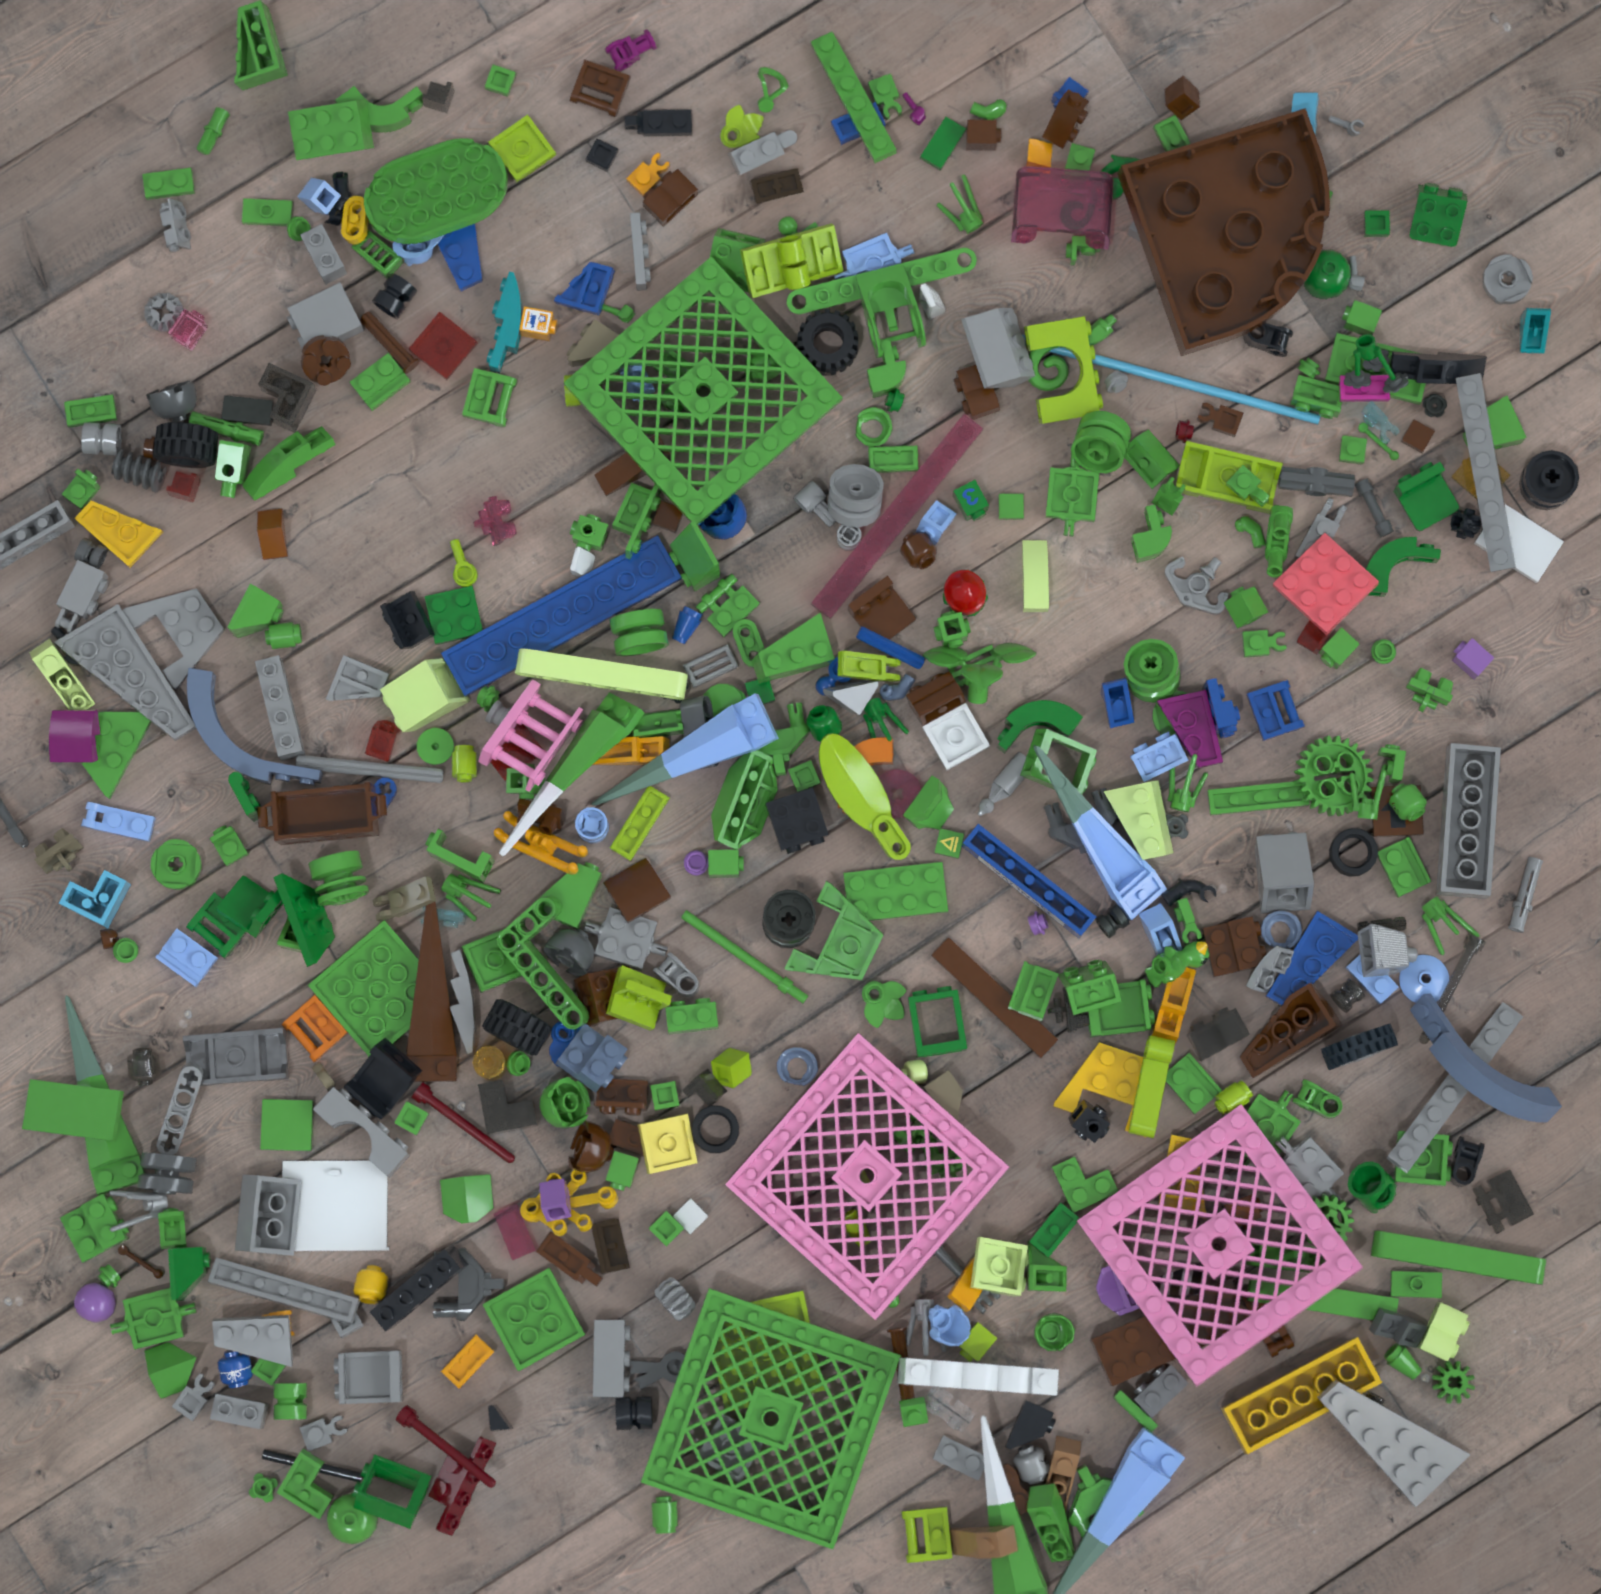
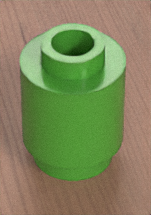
[265,622,302,649]
[651,1496,678,1534]

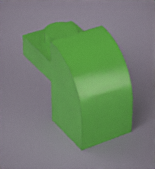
[867,339,906,398]
[1131,504,1172,563]

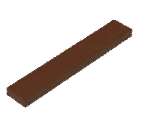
[931,937,1058,1058]

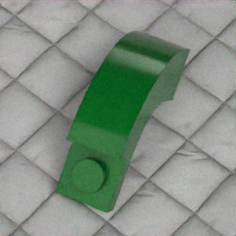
[1365,537,1441,597]
[997,700,1083,754]

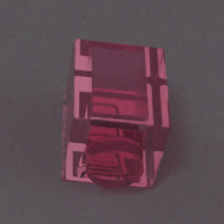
[168,309,208,351]

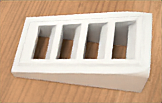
[919,284,946,319]

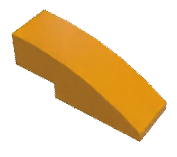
[593,736,670,765]
[1151,967,1196,1044]

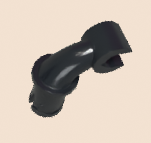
[324,172,352,226]
[1161,878,1216,907]

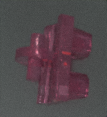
[473,496,517,546]

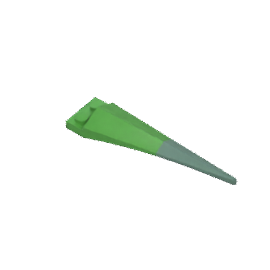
[65,995,145,1196]

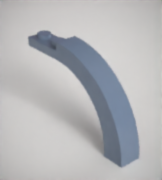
[187,668,323,786]
[1410,994,1562,1122]

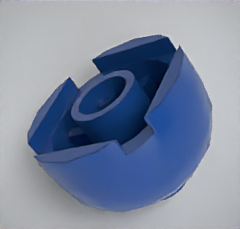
[699,494,747,540]

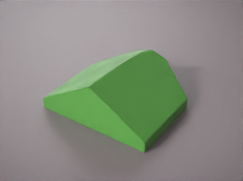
[440,1174,494,1224]

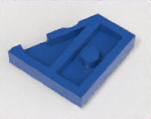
[554,262,615,316]

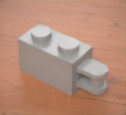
[728,130,797,175]
[55,560,109,633]

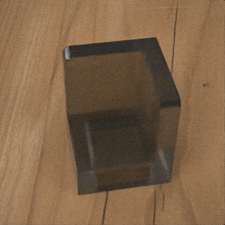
[422,81,454,113]
[682,1069,727,1107]

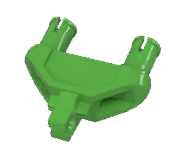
[1265,505,1293,578]
[758,703,810,777]
[1068,1464,1144,1539]

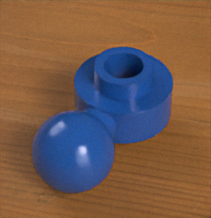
[815,657,851,696]

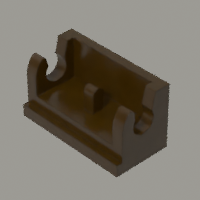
[750,168,804,204]
[591,1219,630,1275]

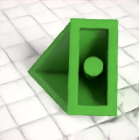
[1027,1241,1067,1292]
[144,1342,197,1399]

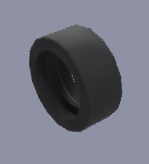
[1329,828,1378,877]
[692,1105,739,1154]

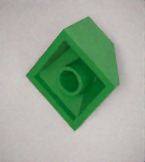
[168,1247,211,1301]

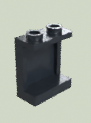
[344,1038,423,1119]

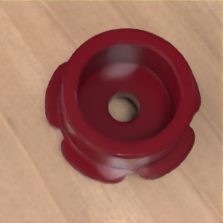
[1175,419,1194,443]

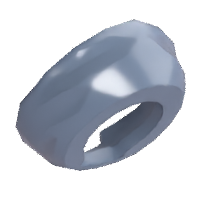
[1261,911,1302,948]
[776,1047,818,1086]

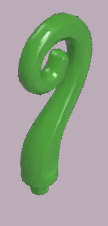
[1028,314,1117,391]

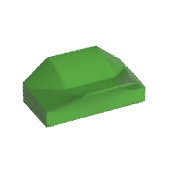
[903,775,954,830]

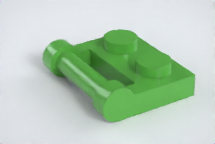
[462,368,517,427]

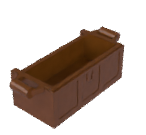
[257,782,387,846]

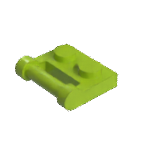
[901,1507,952,1563]

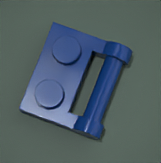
[1246,680,1305,741]

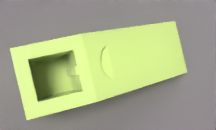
[29,639,95,710]

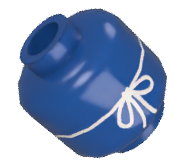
[217,1350,253,1388]

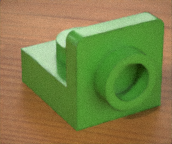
[1066,236,1102,265]
[62,468,101,510]
[1378,744,1406,784]
[209,825,249,867]

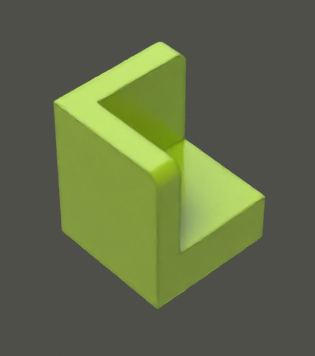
[711,1048,752,1089]

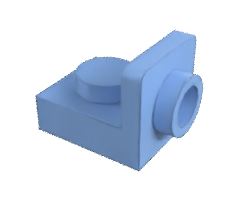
[916,500,957,545]

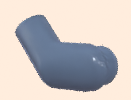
[880,674,915,701]

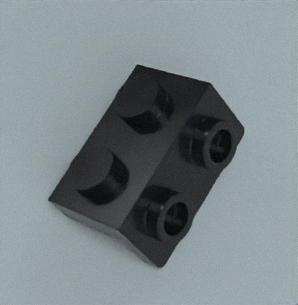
[380,591,435,649]

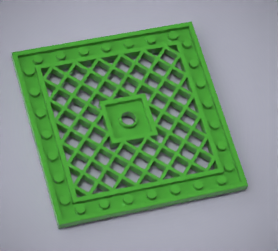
[564,257,843,525]
[641,1288,901,1549]

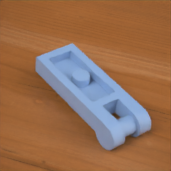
[81,802,156,842]

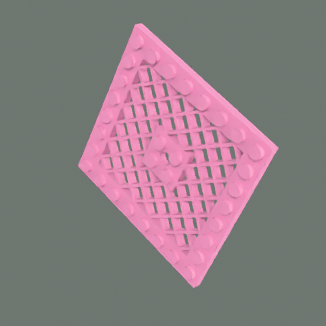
[725,1033,1010,1320]
[1077,1105,1363,1387]

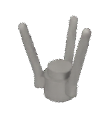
[109,1190,168,1232]
[906,1299,946,1356]

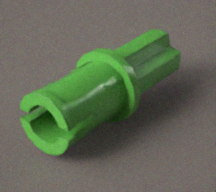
[197,107,230,155]

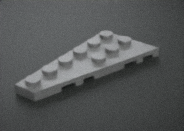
[54,604,196,741]

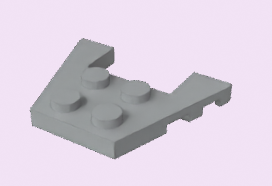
[122,588,225,690]

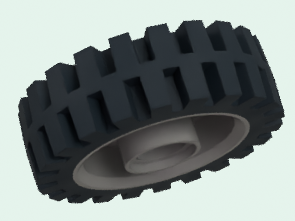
[1321,1023,1398,1070]

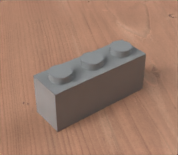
[593,1320,630,1397]

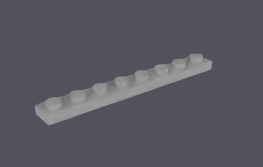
[1456,373,1516,572]
[1386,1002,1523,1173]

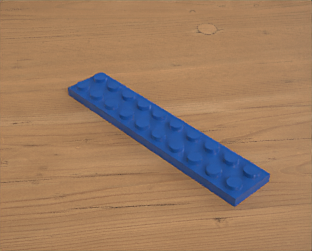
[441,535,682,697]

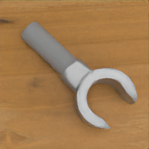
[1329,116,1364,137]
[1349,256,1365,291]

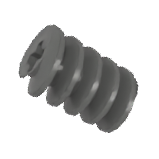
[111,448,167,493]

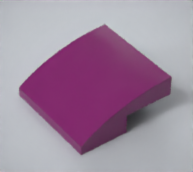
[49,710,100,762]

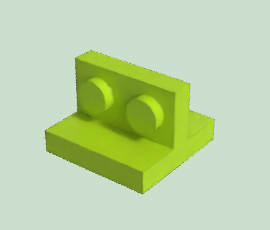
[606,966,672,1031]

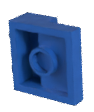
[1202,678,1240,738]

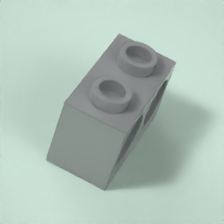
[300,224,347,285]
[210,1394,269,1429]

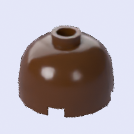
[568,1121,614,1173]

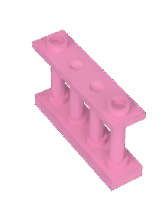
[478,679,583,792]

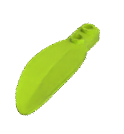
[819,733,911,860]

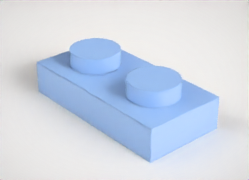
[1346,955,1399,1005]

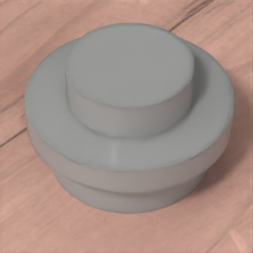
[1104,371,1128,393]

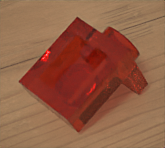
[365,720,401,762]

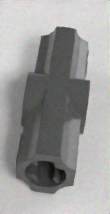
[1278,467,1355,497]

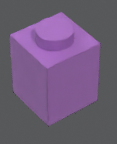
[1452,638,1494,680]
[539,1178,572,1222]

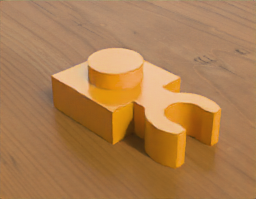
[626,153,670,196]

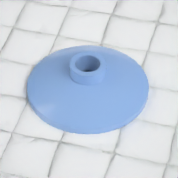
[1399,955,1449,1003]

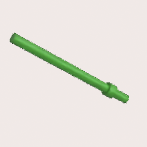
[681,910,809,1004]

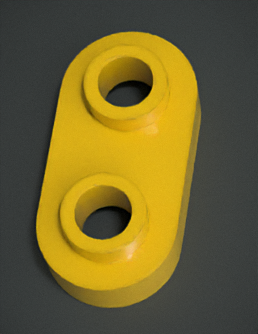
[341,196,369,245]

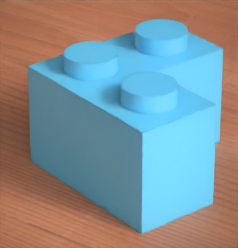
[59,870,131,928]

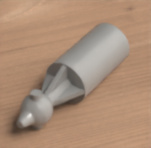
[978,752,1026,816]

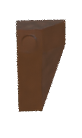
[1240,983,1342,1078]

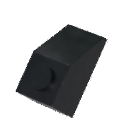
[1005,1400,1056,1449]

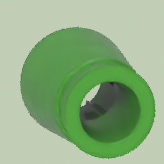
[1384,1343,1422,1380]

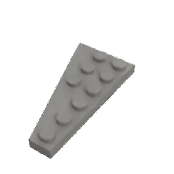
[1317,1380,1471,1507]

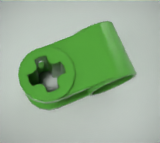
[1292,1079,1343,1119]

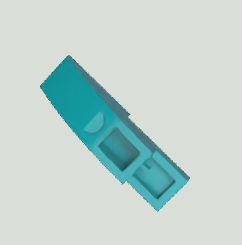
[486,271,522,374]

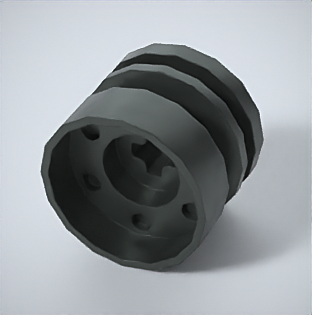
[762,889,816,949]

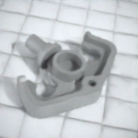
[1165,556,1229,615]

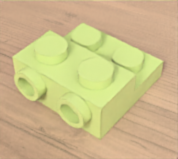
[970,1237,1028,1297]

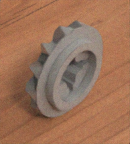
[144,293,184,332]

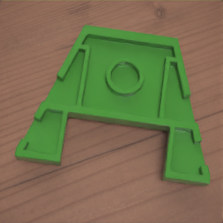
[784,881,884,980]

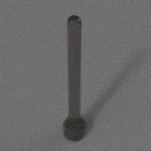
[1419,933,1486,1044]

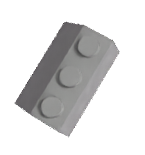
[961,308,1035,388]
[235,1175,302,1256]

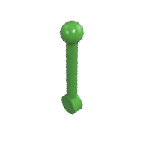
[1358,423,1399,460]

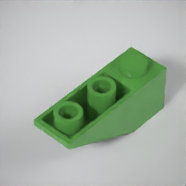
[1027,1484,1075,1562]

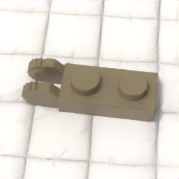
[373,876,436,922]

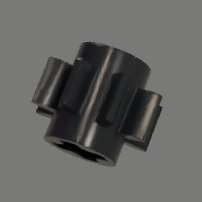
[1450,508,1481,539]

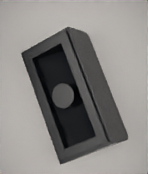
[488,1405,513,1431]

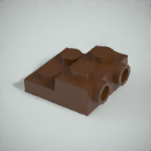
[1202,916,1267,978]

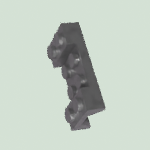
[183,1028,289,1087]

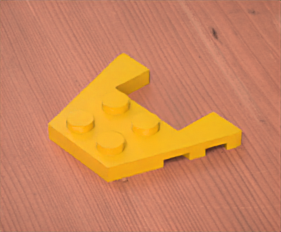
[1053,1042,1146,1138]

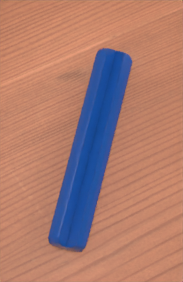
[856,627,925,669]

